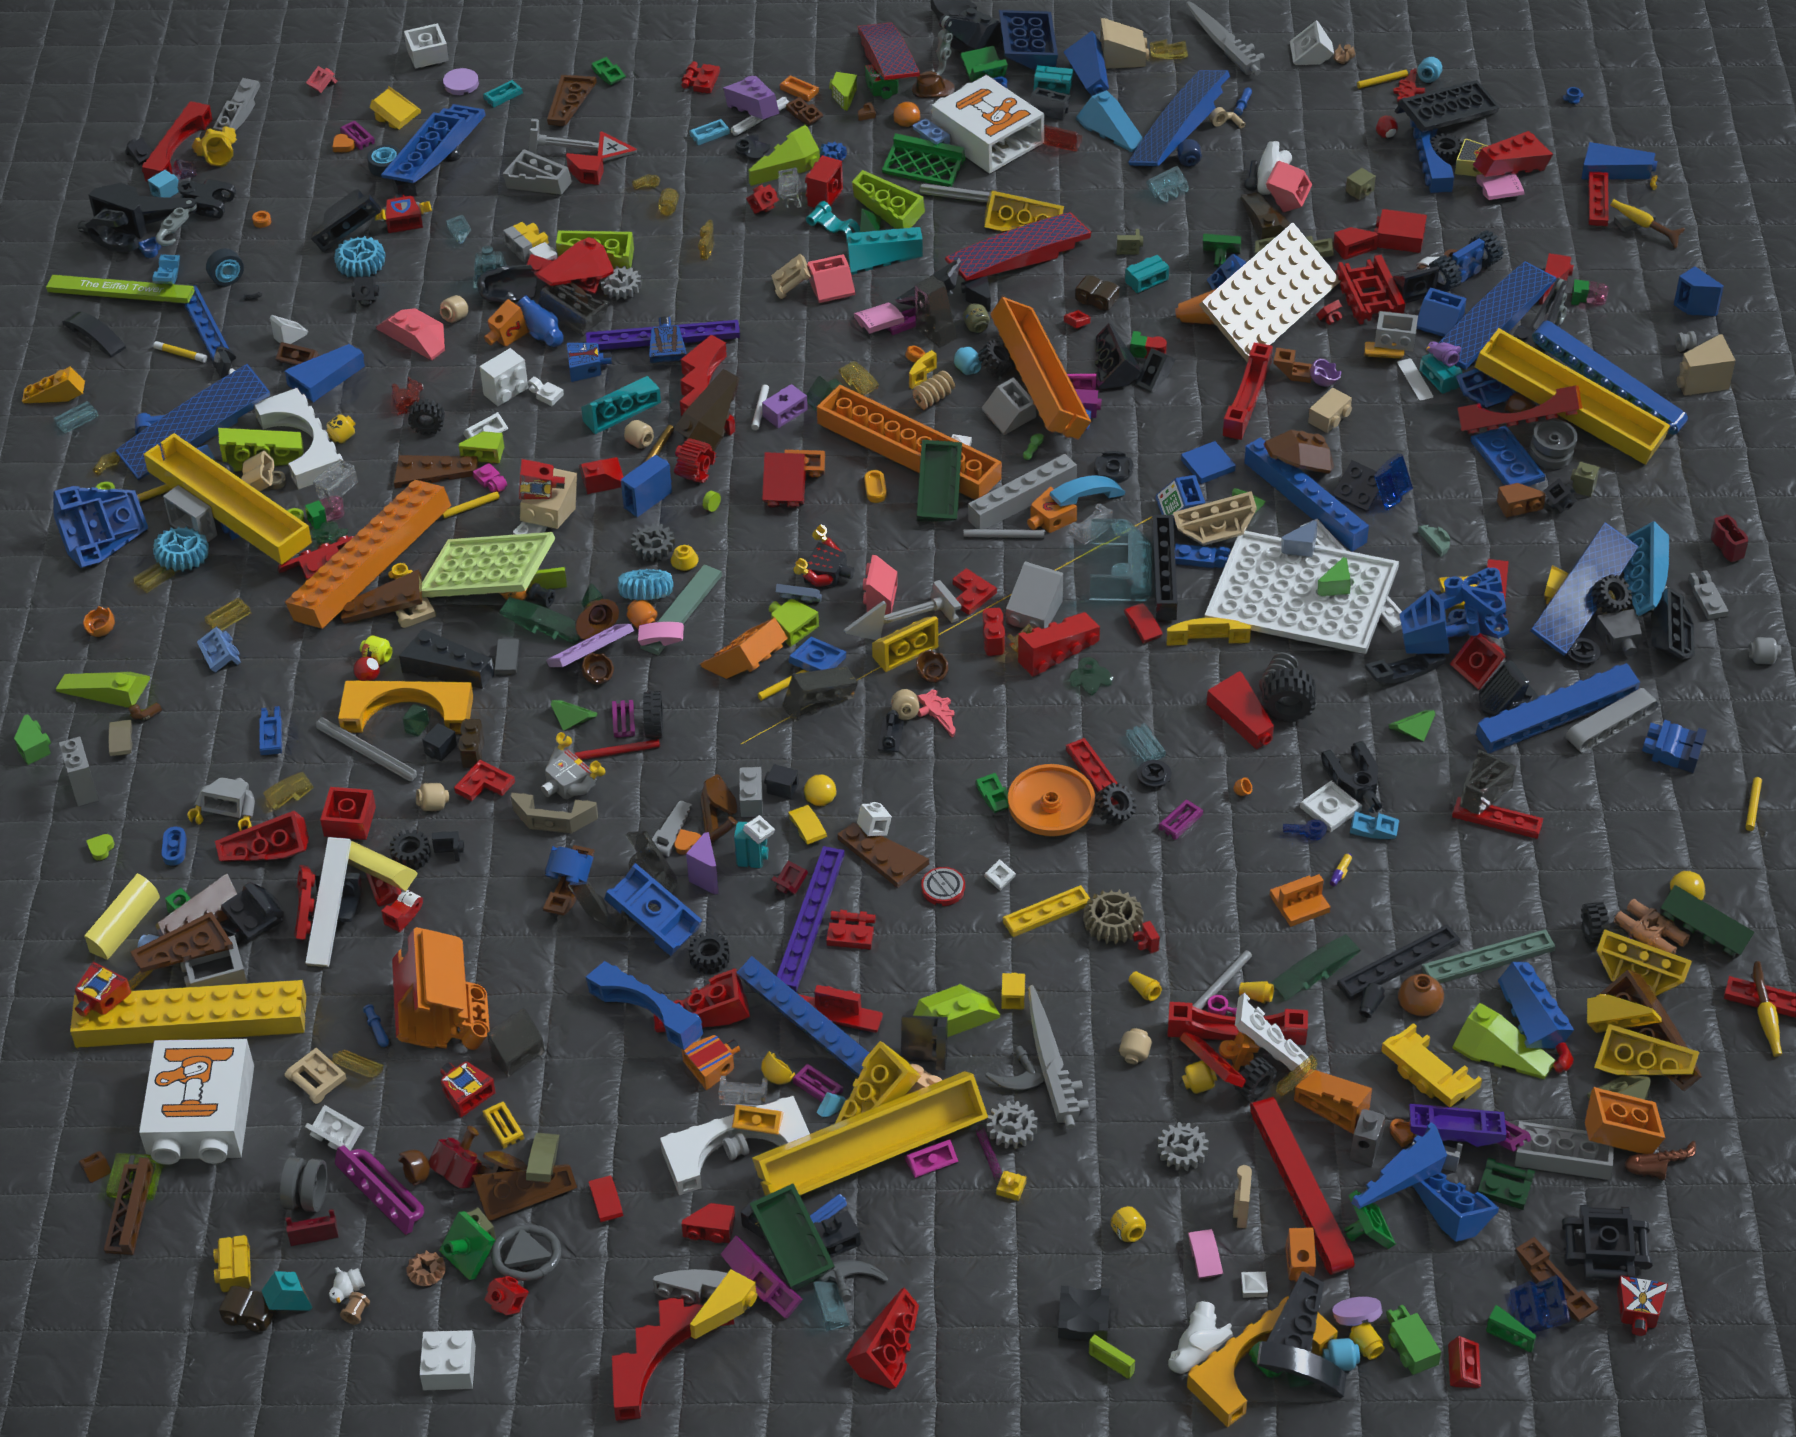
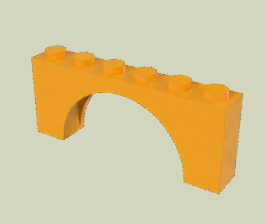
[338,681,473,734]
[1187,1296,1338,1428]

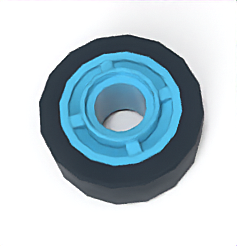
[367,145,400,177]
[206,248,244,286]

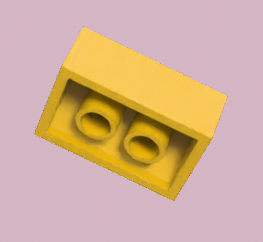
[872,616,938,672]

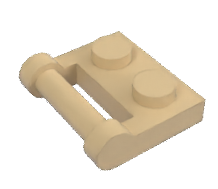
[771,254,811,299]
[395,597,436,628]
[285,1048,347,1104]
[1233,1165,1252,1228]

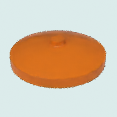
[1008,764,1095,836]

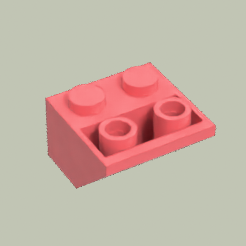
[1266,161,1312,212]
[808,254,855,303]
[863,555,898,615]

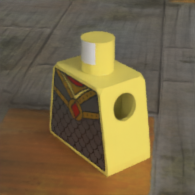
[1455,139,1487,176]

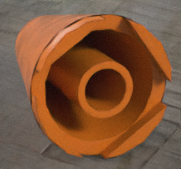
[1175,289,1216,325]

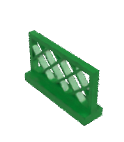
[882,133,965,187]

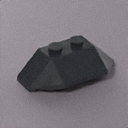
[895,258,961,309]
[1651,587,1695,659]

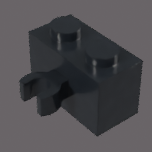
[814,1210,861,1258]

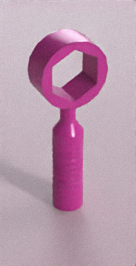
[1207,995,1237,1016]

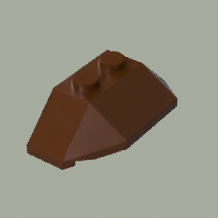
[1263,430,1335,474]

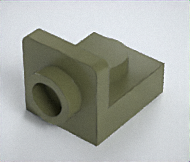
[1117,229,1143,254]

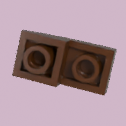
[786,97,823,125]

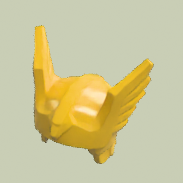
[192,126,237,167]

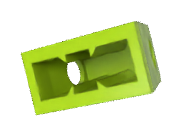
[769,599,819,647]

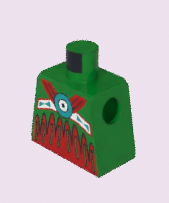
[865,64,899,99]

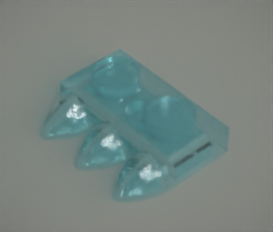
[1146,166,1189,202]

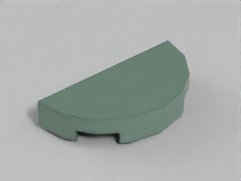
[1418,525,1450,556]

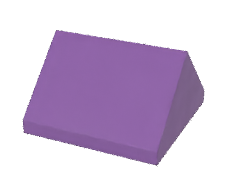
[686,832,719,894]

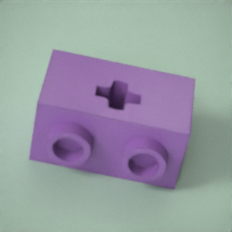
[762,384,808,428]

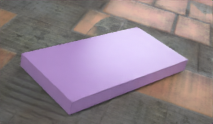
[546,624,634,667]

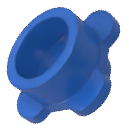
[1563,87,1584,104]

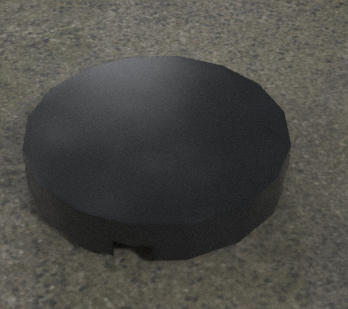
[1094,451,1134,483]

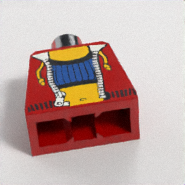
[519,459,565,500]
[75,962,131,1017]
[440,1062,496,1118]

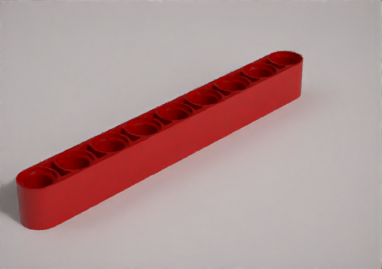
[1250,1097,1355,1275]

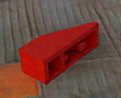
[1539,253,1574,305]

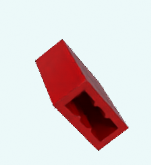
[1374,209,1427,253]
[762,452,806,507]

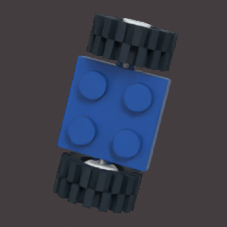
[1427,230,1504,292]

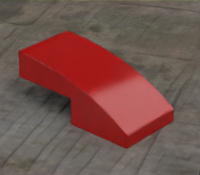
[1124,603,1163,643]
[588,1175,624,1222]

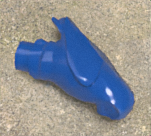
[516,295,563,347]

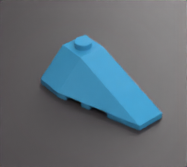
[1076,90,1143,152]

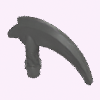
[985,1046,1045,1090]
[819,1260,888,1302]

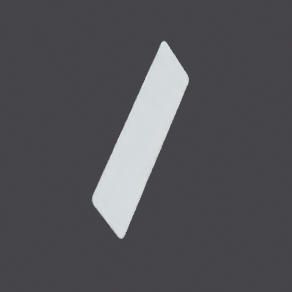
[1397,359,1433,400]

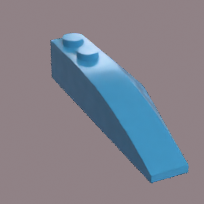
[1623,521,1669,616]

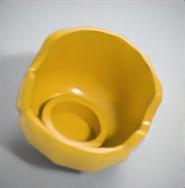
[804,774,837,806]
[1670,871,1705,900]
[761,1051,795,1085]

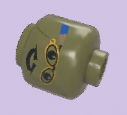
[962,304,990,333]

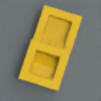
[909,350,937,389]
[788,805,827,844]

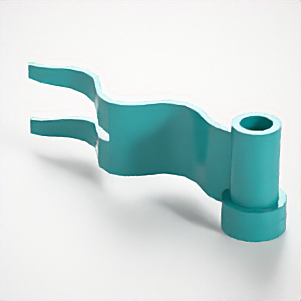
[806,201,860,234]

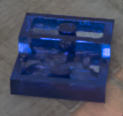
[1374,453,1413,510]
[1510,1275,1570,1333]

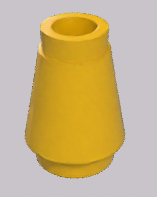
[1129,971,1162,1001]
[1239,981,1274,1004]

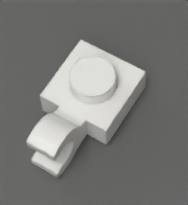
[528,377,564,406]

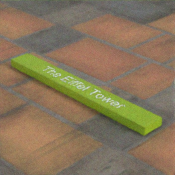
[46,275,195,303]

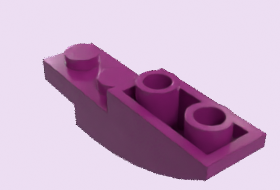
[721,1236,803,1318]

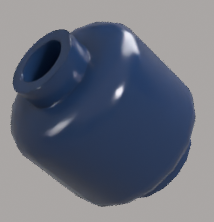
[1177,139,1202,167]

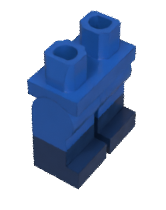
[1642,720,1707,773]

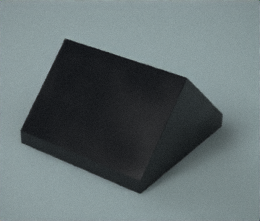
[1393,266,1439,304]

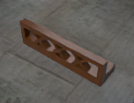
[104,1158,154,1255]

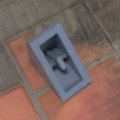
[1281,520,1317,557]

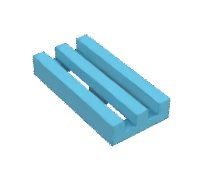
[689,119,730,145]

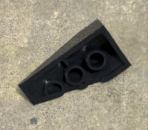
[1095,323,1141,389]

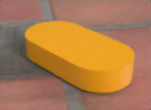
[864,470,886,503]

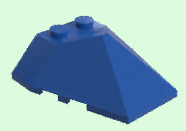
[53,486,148,568]

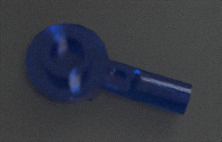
[1283,819,1327,840]

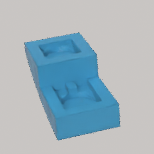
[1350,811,1399,839]

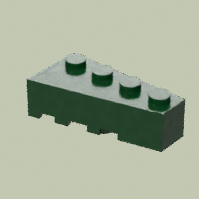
[1660,885,1754,957]

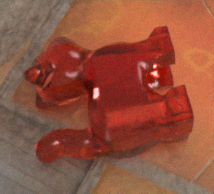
[391,377,423,415]

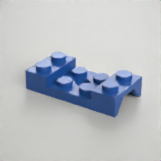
[604,863,702,956]

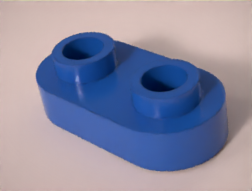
[162,827,187,866]

